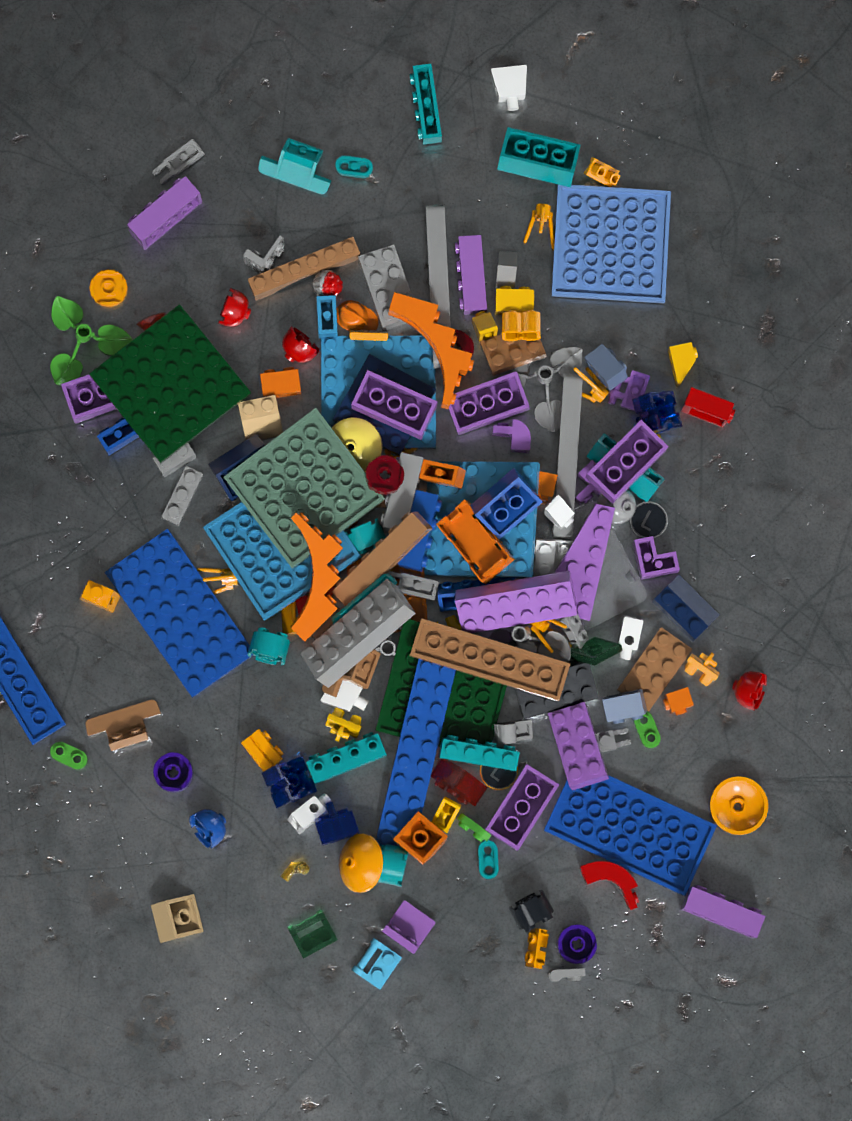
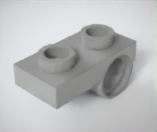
[494,719,533,744]

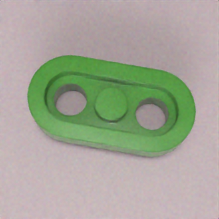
[633,712,661,748]
[50,742,88,770]
[457,813,492,842]

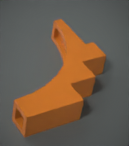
[388,292,474,410]
[290,512,343,641]

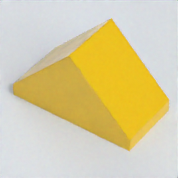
[431,796,462,833]

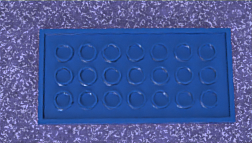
[104,528,253,698]
[544,775,717,896]

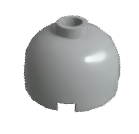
[597,490,636,524]

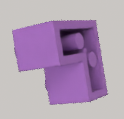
[632,536,680,580]

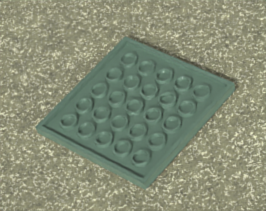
[224,408,385,569]

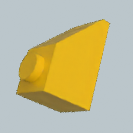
[471,311,498,343]
[668,342,698,387]

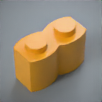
[502,310,541,341]

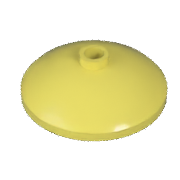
[332,417,382,472]

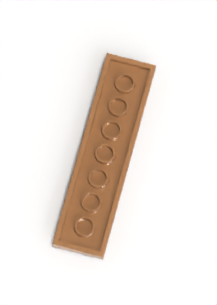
[410,618,570,702]

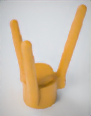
[523,203,555,251]
[573,367,609,403]
[196,567,238,595]
[529,619,572,653]

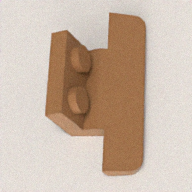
[322,650,381,697]
[85,700,161,751]

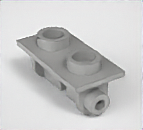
[558,614,589,649]

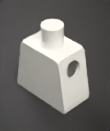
[490,65,527,111]
[617,615,643,660]
[320,680,369,712]
[287,793,332,835]

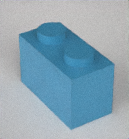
[317,295,338,338]

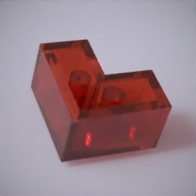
[431,758,488,806]

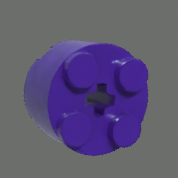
[153,752,194,793]
[557,925,597,964]

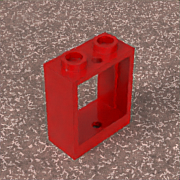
[681,387,736,428]

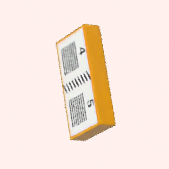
[349,330,388,341]

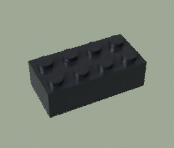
[515,657,598,719]

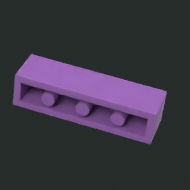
[455,235,487,315]

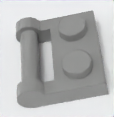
[548,968,585,982]

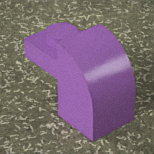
[492,419,531,454]
[575,460,601,505]

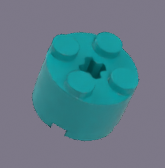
[345,518,386,555]
[247,627,290,665]
[378,844,408,887]

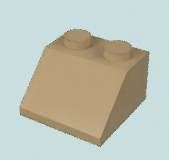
[238,395,283,440]
[151,894,204,943]

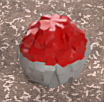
[313,269,343,296]

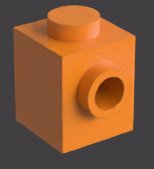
[663,687,694,716]

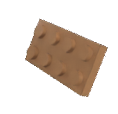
[617,627,692,712]

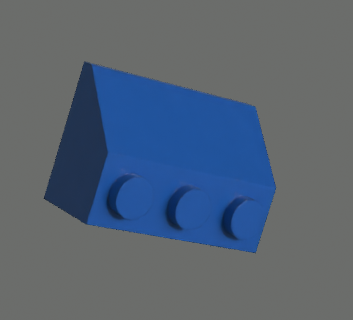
[470,468,543,540]

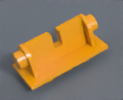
[525,928,549,969]

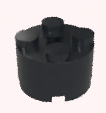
[509,890,554,932]

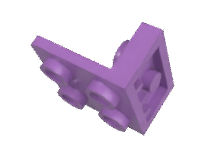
[382,900,435,954]

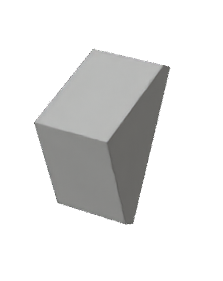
[496,251,517,289]

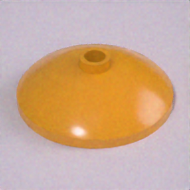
[710,776,768,835]
[339,834,383,893]

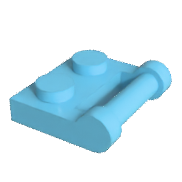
[351,938,402,989]

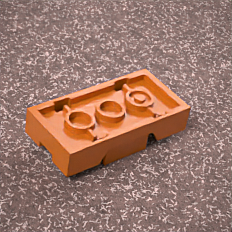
[436,499,515,584]

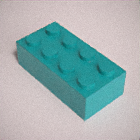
[497,127,581,187]

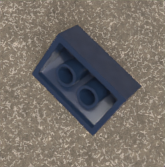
[208,434,265,502]
[652,575,720,642]

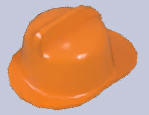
[336,300,379,331]

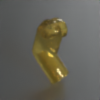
[280,861,309,882]

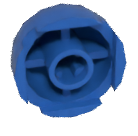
[189,809,226,849]

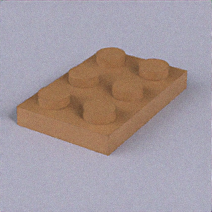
[480,334,546,376]

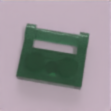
[287,909,338,959]

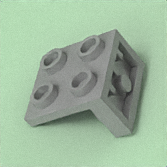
[243,235,285,274]

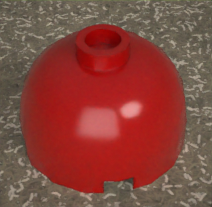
[218,288,251,327]
[282,326,320,363]
[732,671,767,711]

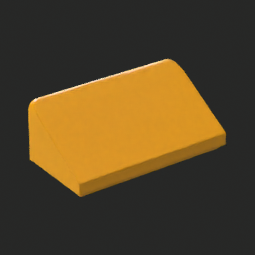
[281,601,297,635]

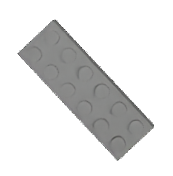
[300,579,416,688]

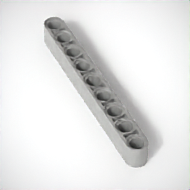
[426,204,452,369]
[553,374,583,540]

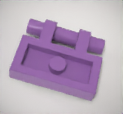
[608,370,650,413]

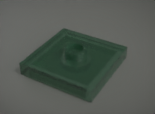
[571,637,623,666]

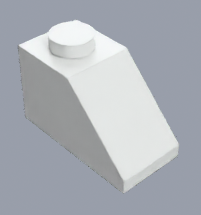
[544,495,575,530]

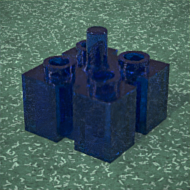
[632,390,683,434]
[261,756,318,808]
[315,801,360,846]

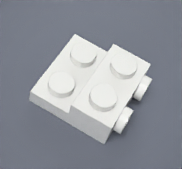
[533,538,573,577]

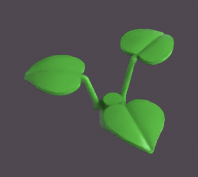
[50,296,132,385]

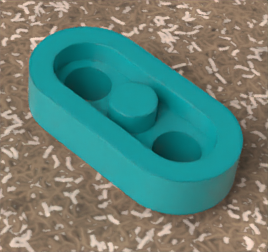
[335,156,373,178]
[478,840,499,879]

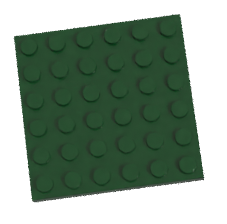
[89,304,251,464]
[375,619,515,747]

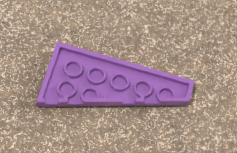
[554,503,615,621]

